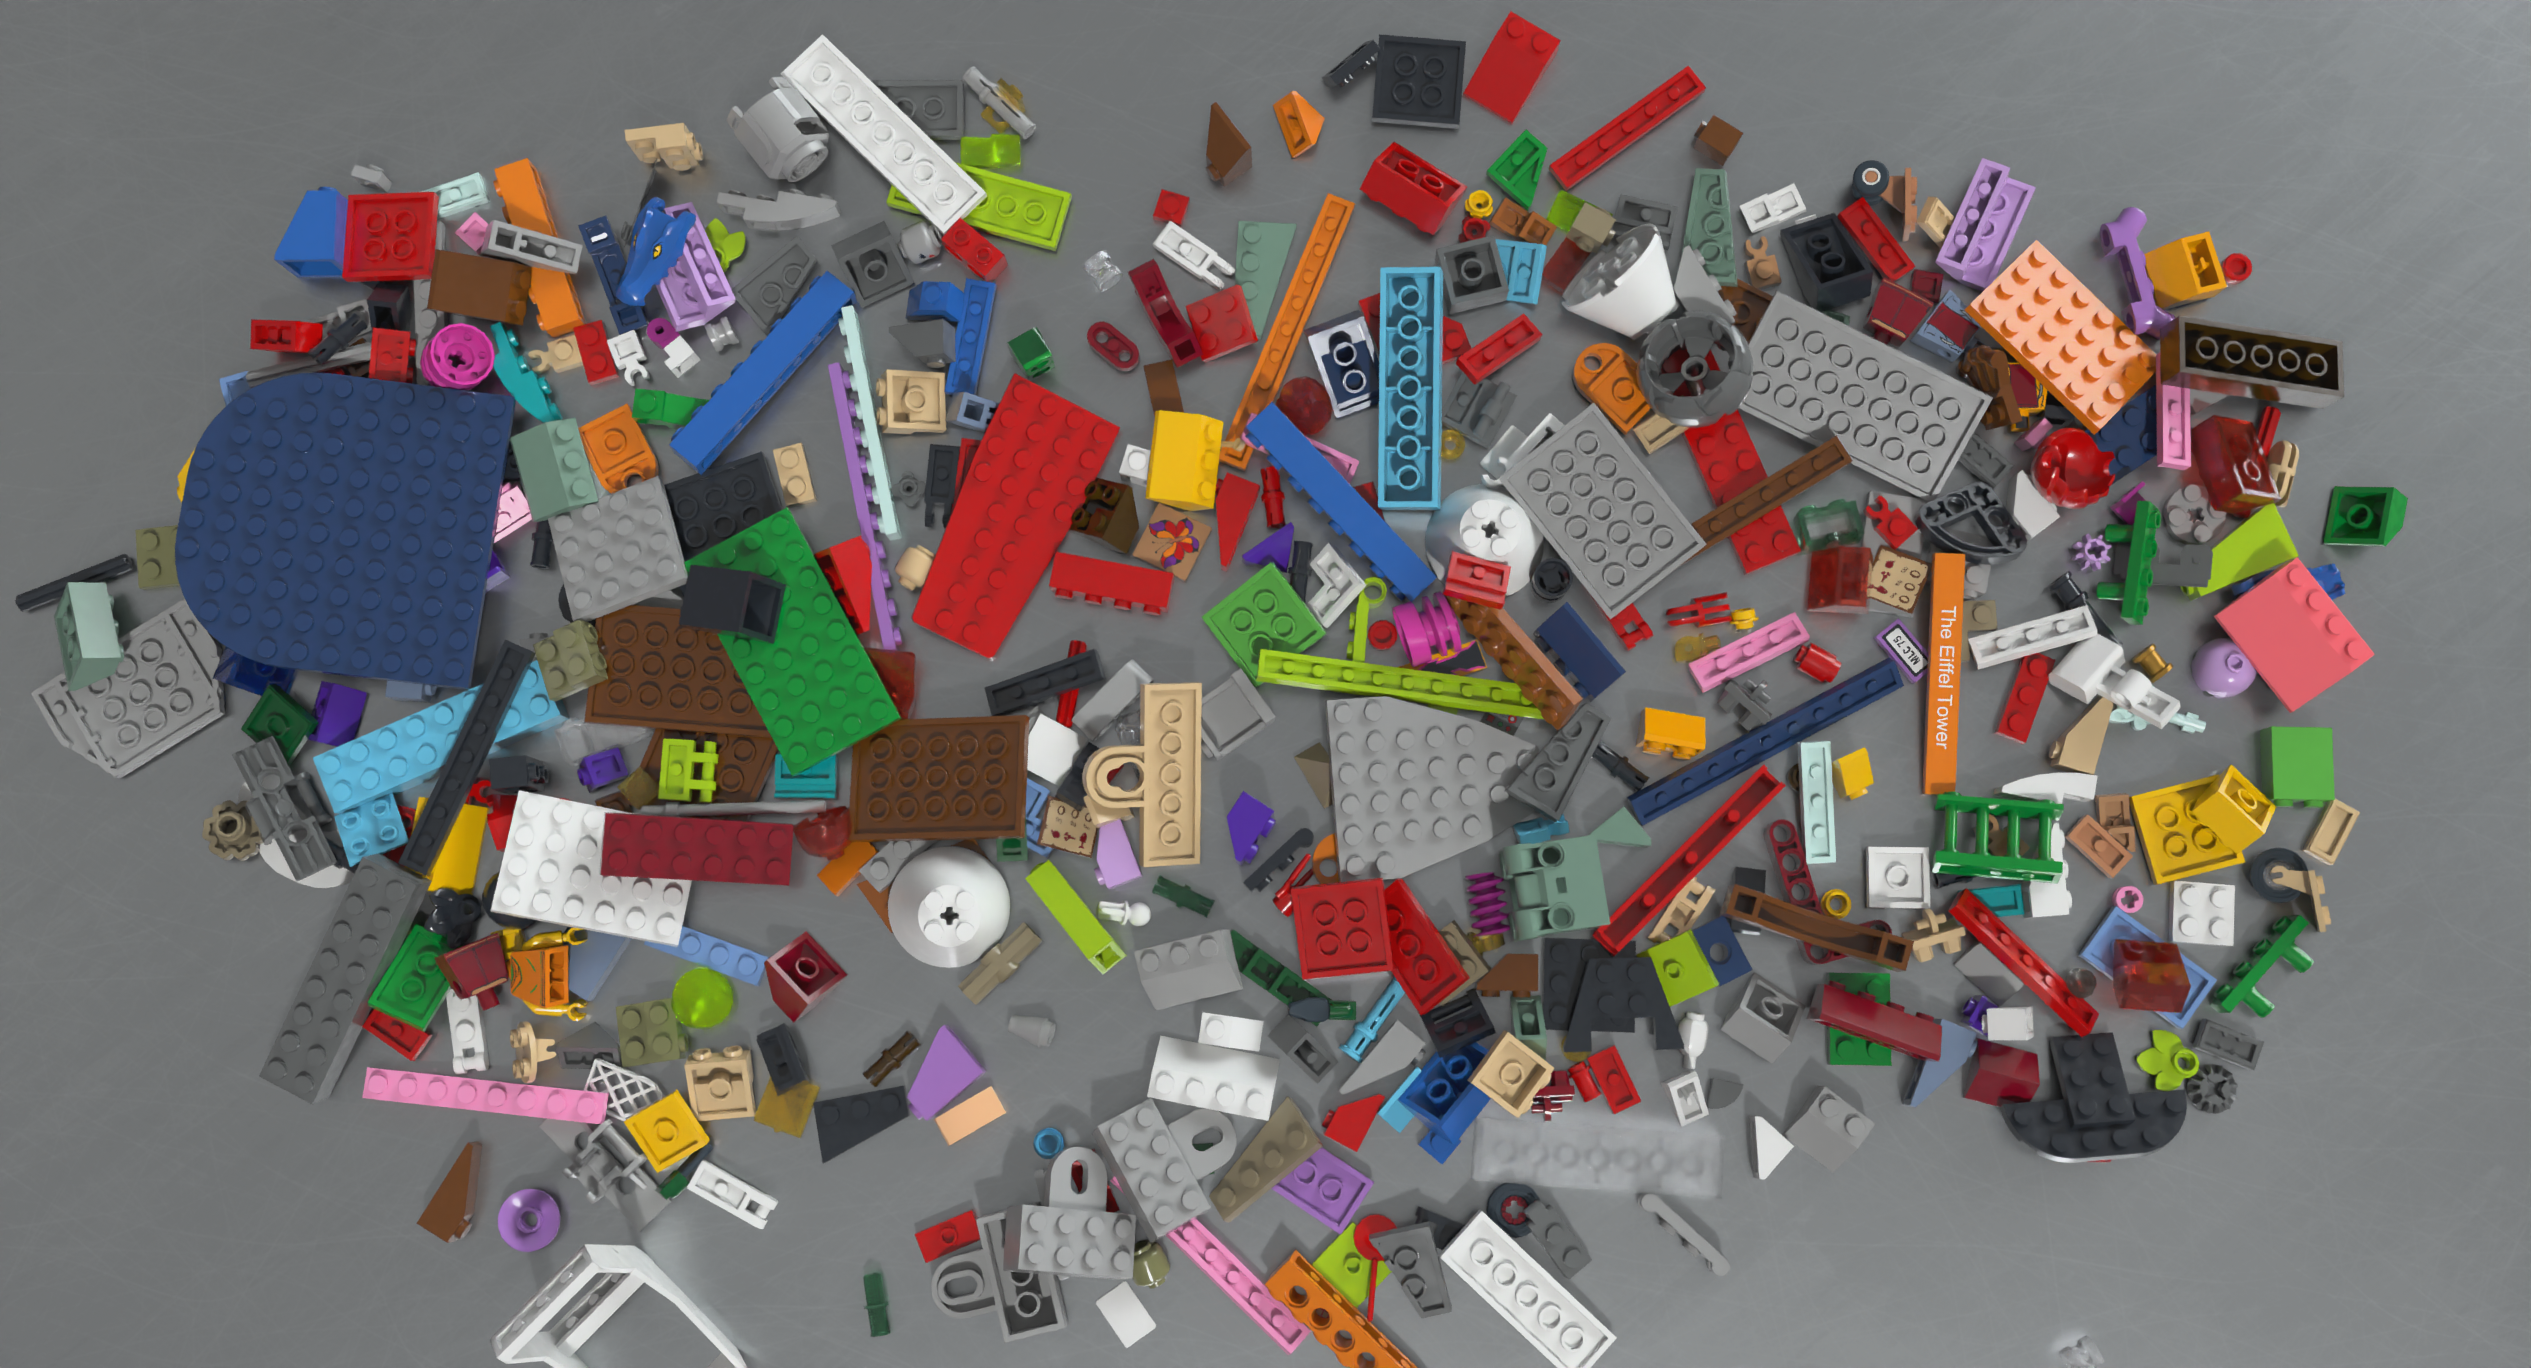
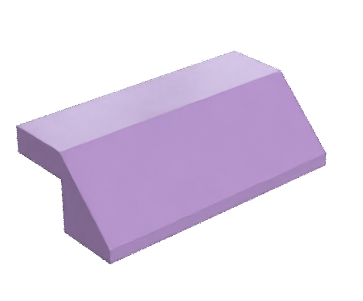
[1935,158,2036,292]
[656,202,736,332]

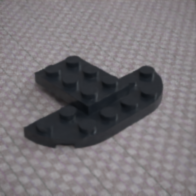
[2000,1032,2187,1163]

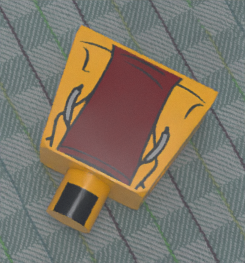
[2008,363,2047,432]

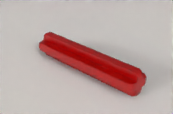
[1056,640,1087,728]

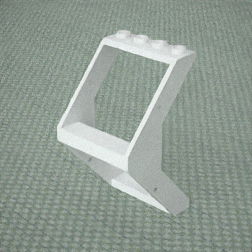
[490,1244,747,1368]

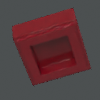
[1909,269,1944,305]

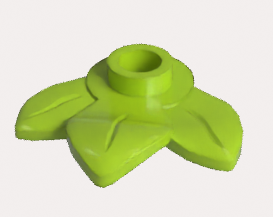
[705,218,746,272]
[2136,1030,2199,1091]

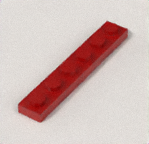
[1549,65,1706,191]
[1948,888,2099,1037]

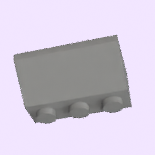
[1134,929,1243,1010]

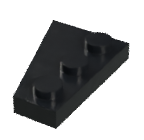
[813,1085,910,1164]

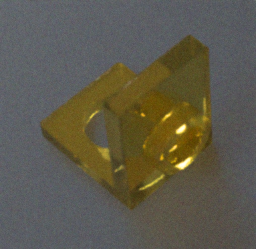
[981,78,1025,134]

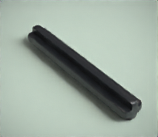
[15,554,133,612]

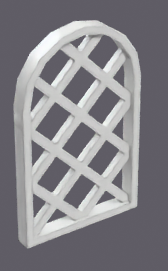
[583,1058,663,1121]

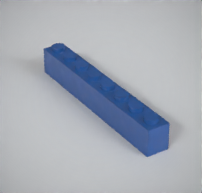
[669,271,857,475]
[1245,402,1437,602]

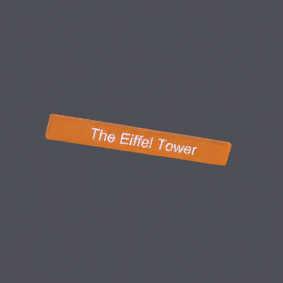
[1922,553,1965,794]

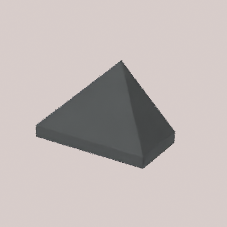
[556,1022,622,1070]

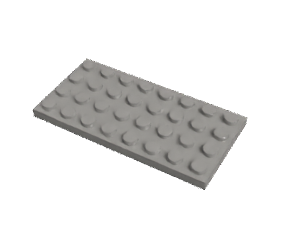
[1739,290,1993,502]

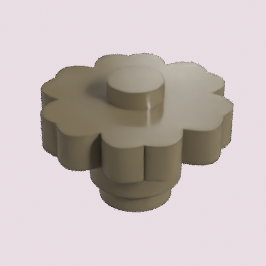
[202,800,263,861]

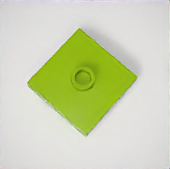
[1636,929,1719,1007]
[1311,1221,1392,1308]

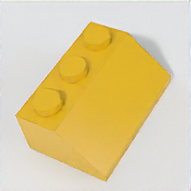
[1145,410,1223,511]
[405,797,490,895]

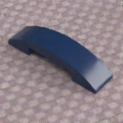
[578,215,648,335]

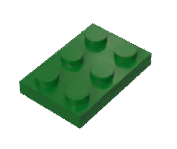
[367,924,462,1032]
[1827,972,1892,1066]

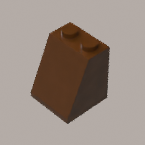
[427,249,532,326]

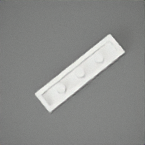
[1968,605,2097,670]

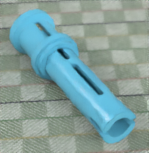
[1338,976,1405,1063]

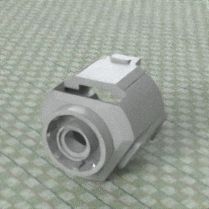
[726,77,829,182]

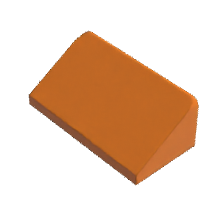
[817,841,879,896]

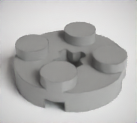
[2163,484,2227,545]

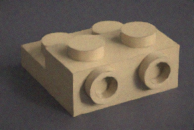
[625,123,703,171]
[876,369,946,434]
[1468,1030,1554,1118]
[685,1045,756,1121]

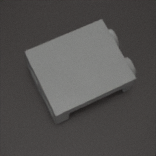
[1201,668,1276,762]

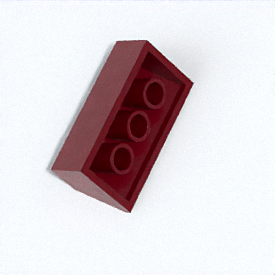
[1806,980,1942,1062]

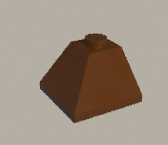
[1205,102,1252,187]

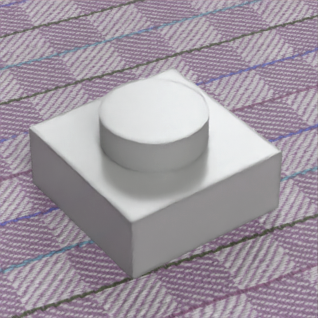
[351,164,392,193]

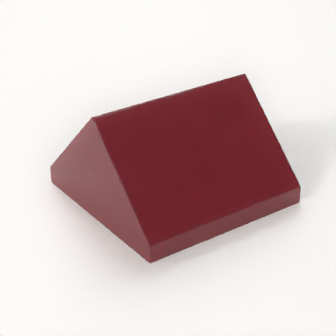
[1963,1038,2040,1108]

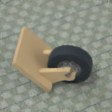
[2250,848,2331,932]

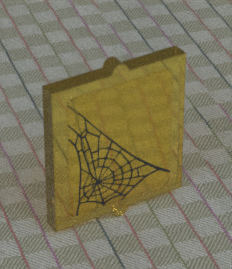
[753,1076,821,1138]

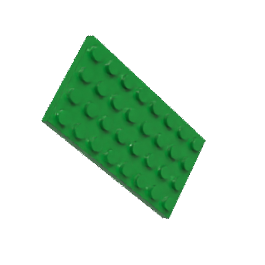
[684,507,902,777]

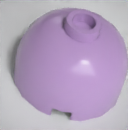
[2191,638,2257,698]

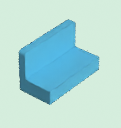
[1377,1066,1422,1133]

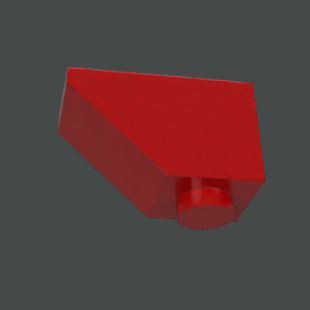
[1321,1093,1385,1152]

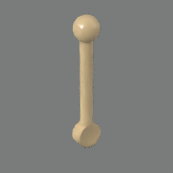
[1221,438,1245,452]

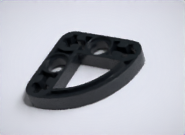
[1915,482,2027,565]

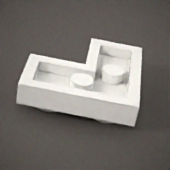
[1306,543,1366,628]

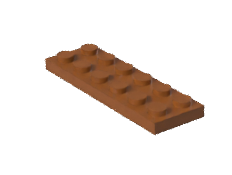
[1444,595,1583,731]

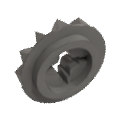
[2187,1064,2238,1114]

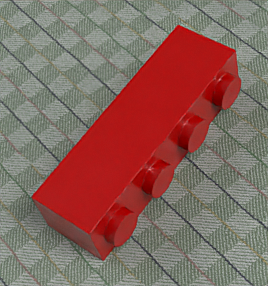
[1049,552,1175,616]

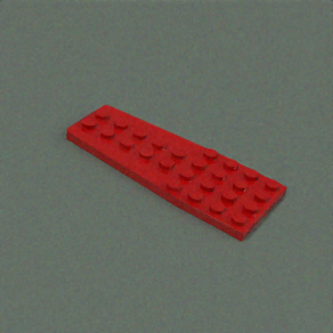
[911,373,1120,658]

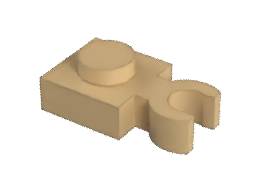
[528,335,583,374]

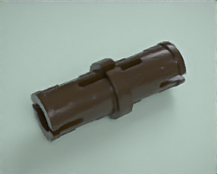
[862,1030,921,1087]

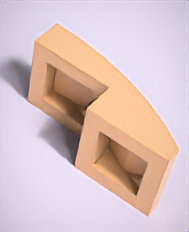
[934,1086,1006,1146]

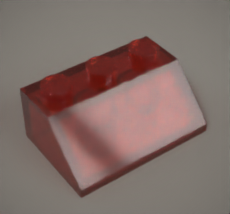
[2191,415,2281,514]

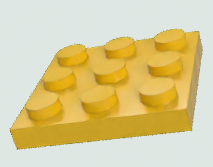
[2129,774,2245,885]

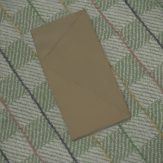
[1294,742,1333,809]

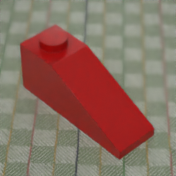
[1215,472,1260,572]

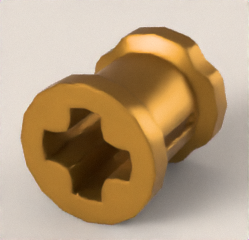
[2132,643,2173,683]

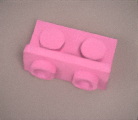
[493,481,532,544]

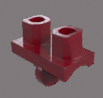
[1531,1070,1575,1122]

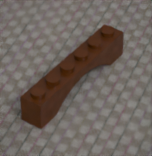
[1720,884,1914,972]

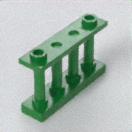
[1932,792,2064,884]

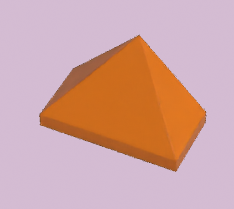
[1273,91,1325,158]

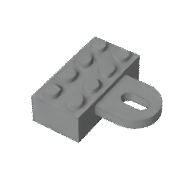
[1092,1098,1237,1243]
[1003,1147,1136,1280]
[931,1201,1068,1343]

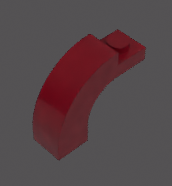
[1127,259,1203,368]

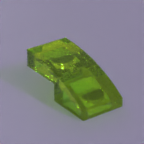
[960,134,1021,169]

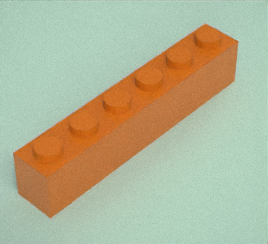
[493,158,586,338]

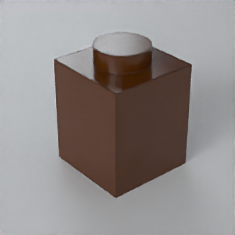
[1694,115,1743,166]

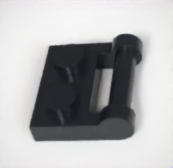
[1418,988,1496,1058]

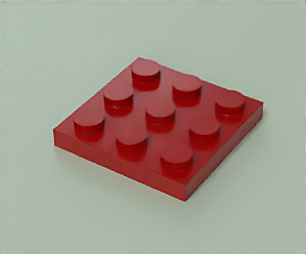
[342,192,439,282]
[1291,878,1394,980]

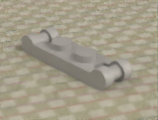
[1637,1191,1730,1276]

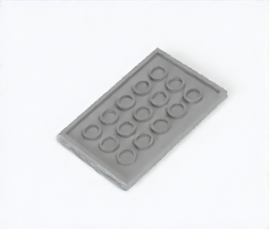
[1499,403,1707,620]

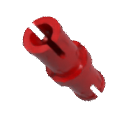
[1260,466,1286,529]

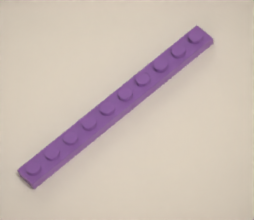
[828,362,903,656]

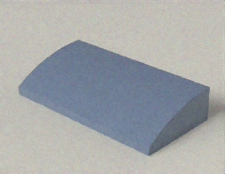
[563,926,632,1001]

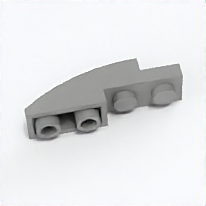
[717,189,841,231]

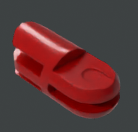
[1666,592,1732,628]

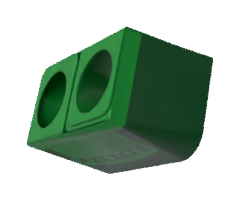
[1007,327,1055,381]

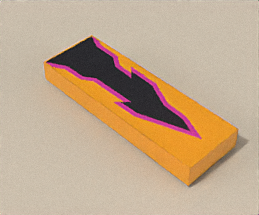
[1399,639,1487,676]

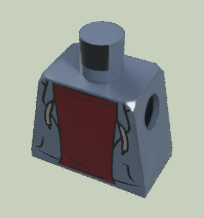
[1910,290,1985,362]

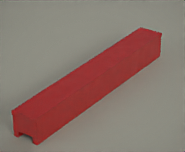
[1592,764,1786,957]

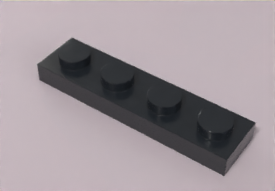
[984,649,1106,716]

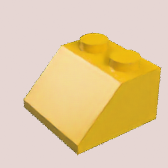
[2192,765,2276,854]

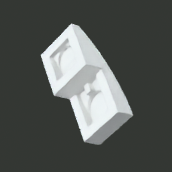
[1740,183,1806,233]

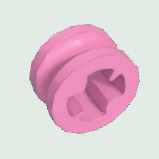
[2111,886,2143,913]

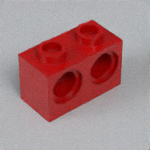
[941,218,1008,283]
[250,319,323,354]

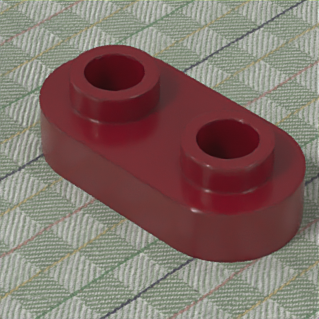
[1087,321,1140,371]

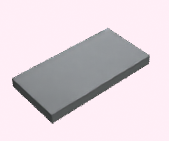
[1852,491,1928,618]

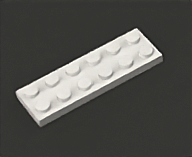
[1438,1209,1617,1368]

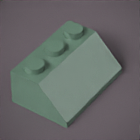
[510,418,599,522]
[54,582,124,691]

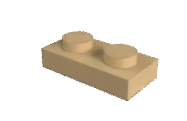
[773,443,817,508]

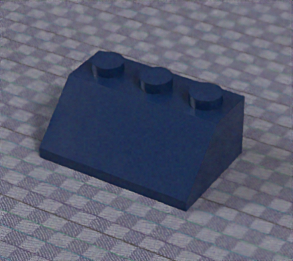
[1533,602,1626,702]

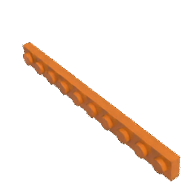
[1219,193,1355,471]

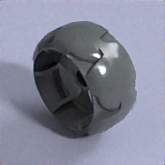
[1636,311,1754,428]

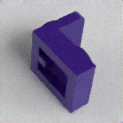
[577,747,629,793]
[1960,995,2000,1037]

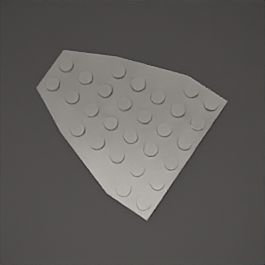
[1325,696,1539,882]

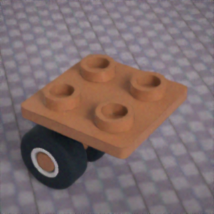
[1852,160,1917,242]

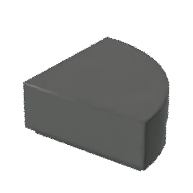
[1707,1078,1744,1109]

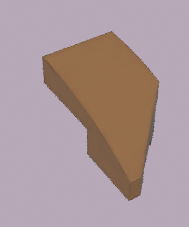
[2095,793,2136,852]

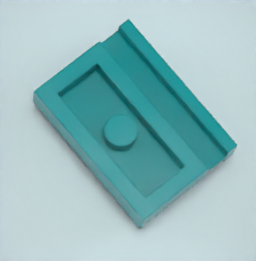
[774,754,838,799]

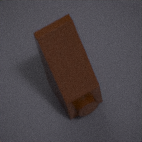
[416,1141,482,1243]

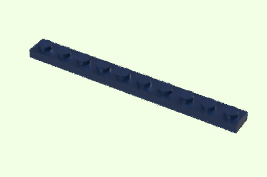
[1627,658,1904,826]

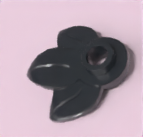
[424,888,481,949]

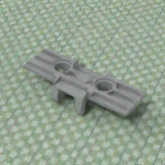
[539,1118,672,1232]

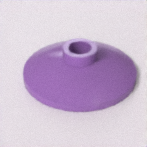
[498,1189,560,1252]

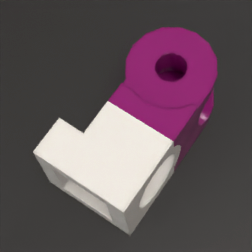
[647,318,701,378]

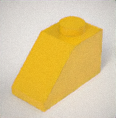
[1832,747,1874,800]

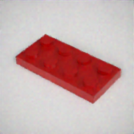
[1385,879,1470,1015]

